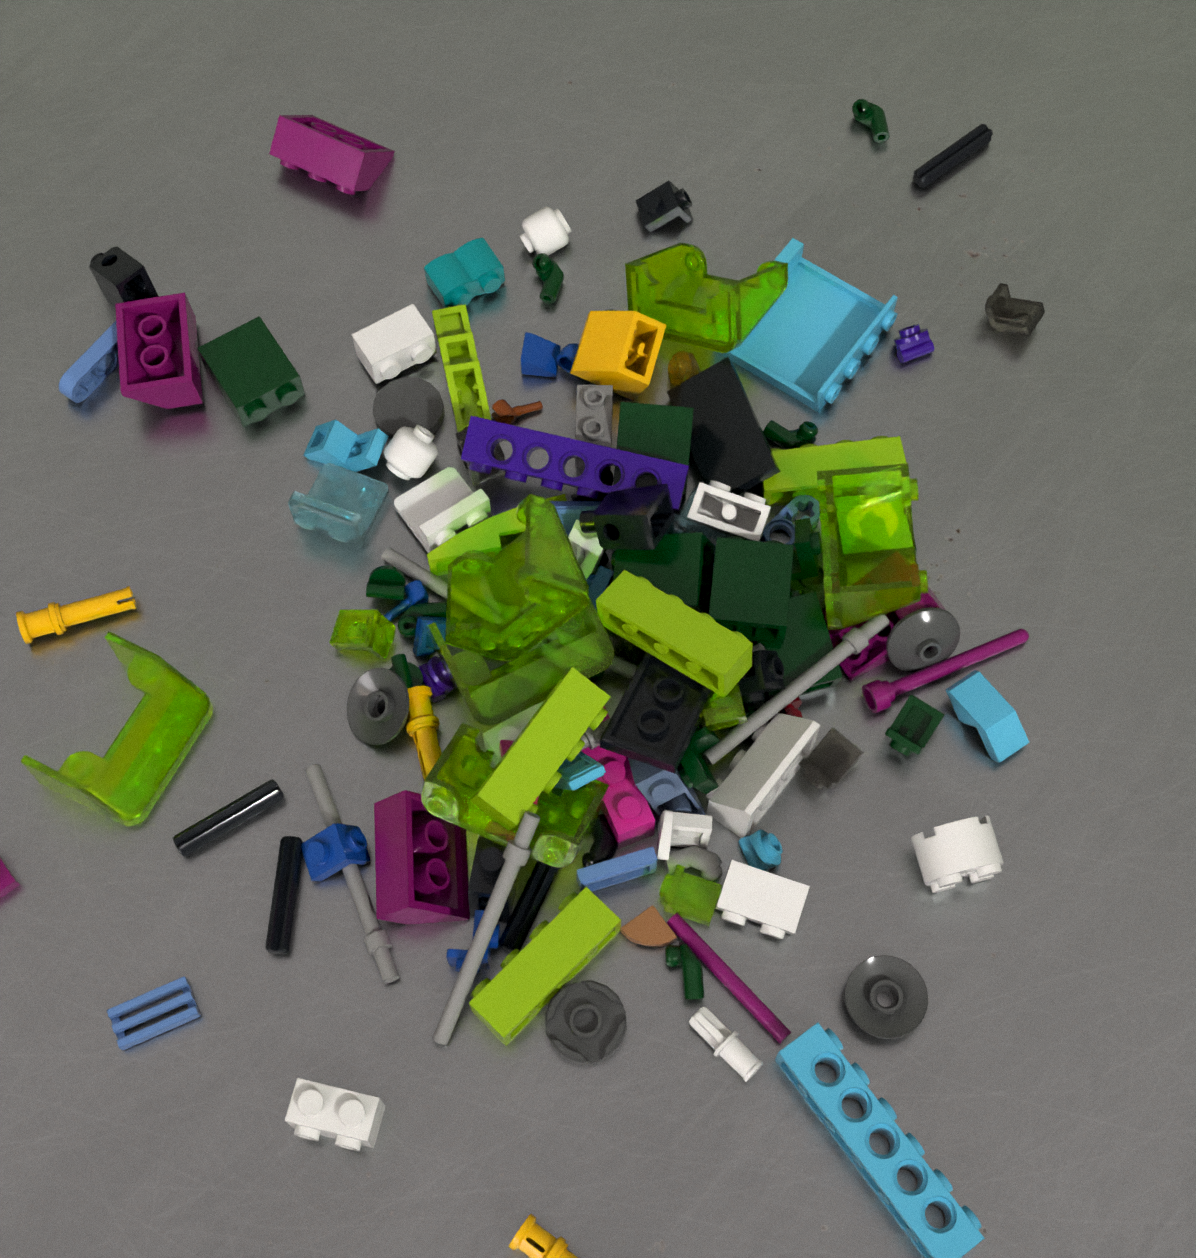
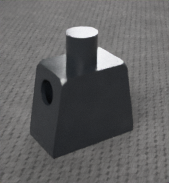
[89,246,159,307]
[579,484,675,550]
[468,836,520,924]

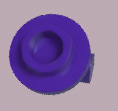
[894,324,934,363]
[418,656,459,703]

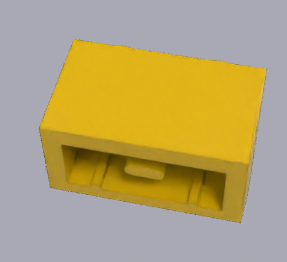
[570,311,666,400]

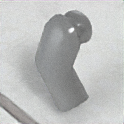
[664,846,723,881]

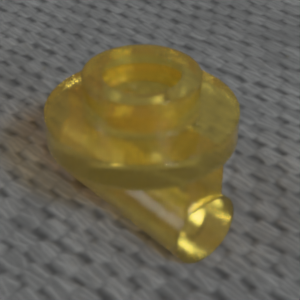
[668,351,701,386]

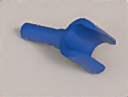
[382,580,429,624]

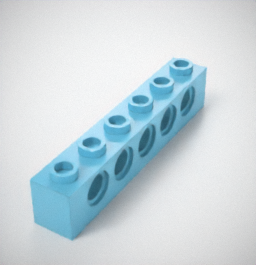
[775,1023,985,1258]

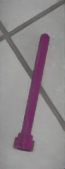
[862,629,1029,713]

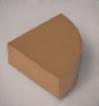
[620,905,677,947]

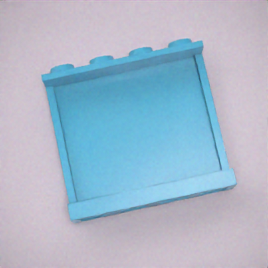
[714,238,898,413]

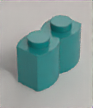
[424,238,505,308]

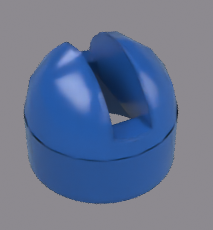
[556,343,579,373]

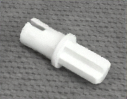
[689,1006,764,1082]

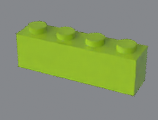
[757,436,909,507]
[596,570,753,698]
[470,667,611,831]
[469,887,621,1046]

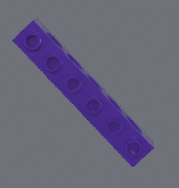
[461,416,689,511]

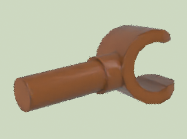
[491,399,543,425]

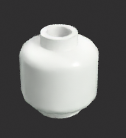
[520,206,572,256]
[384,425,438,480]

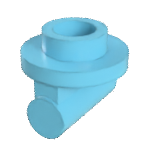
[738,830,783,872]

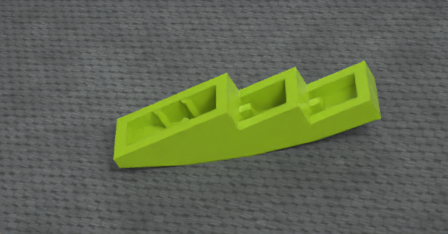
[432,304,492,435]
[427,494,567,576]

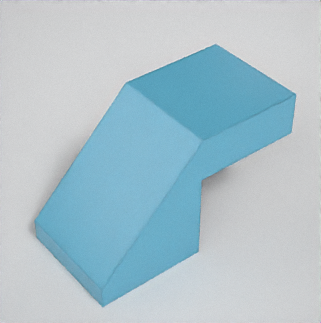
[303,419,389,472]
[945,670,1030,763]

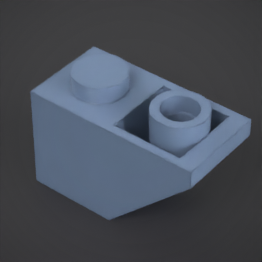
[628,757,705,817]

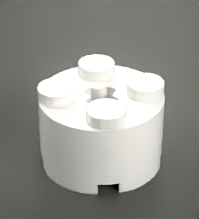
[911,816,1004,893]

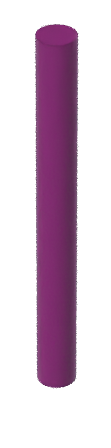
[667,913,792,1044]

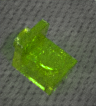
[329,610,395,659]
[703,684,748,731]
[659,864,722,926]

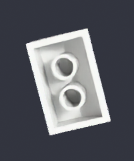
[706,713,820,838]

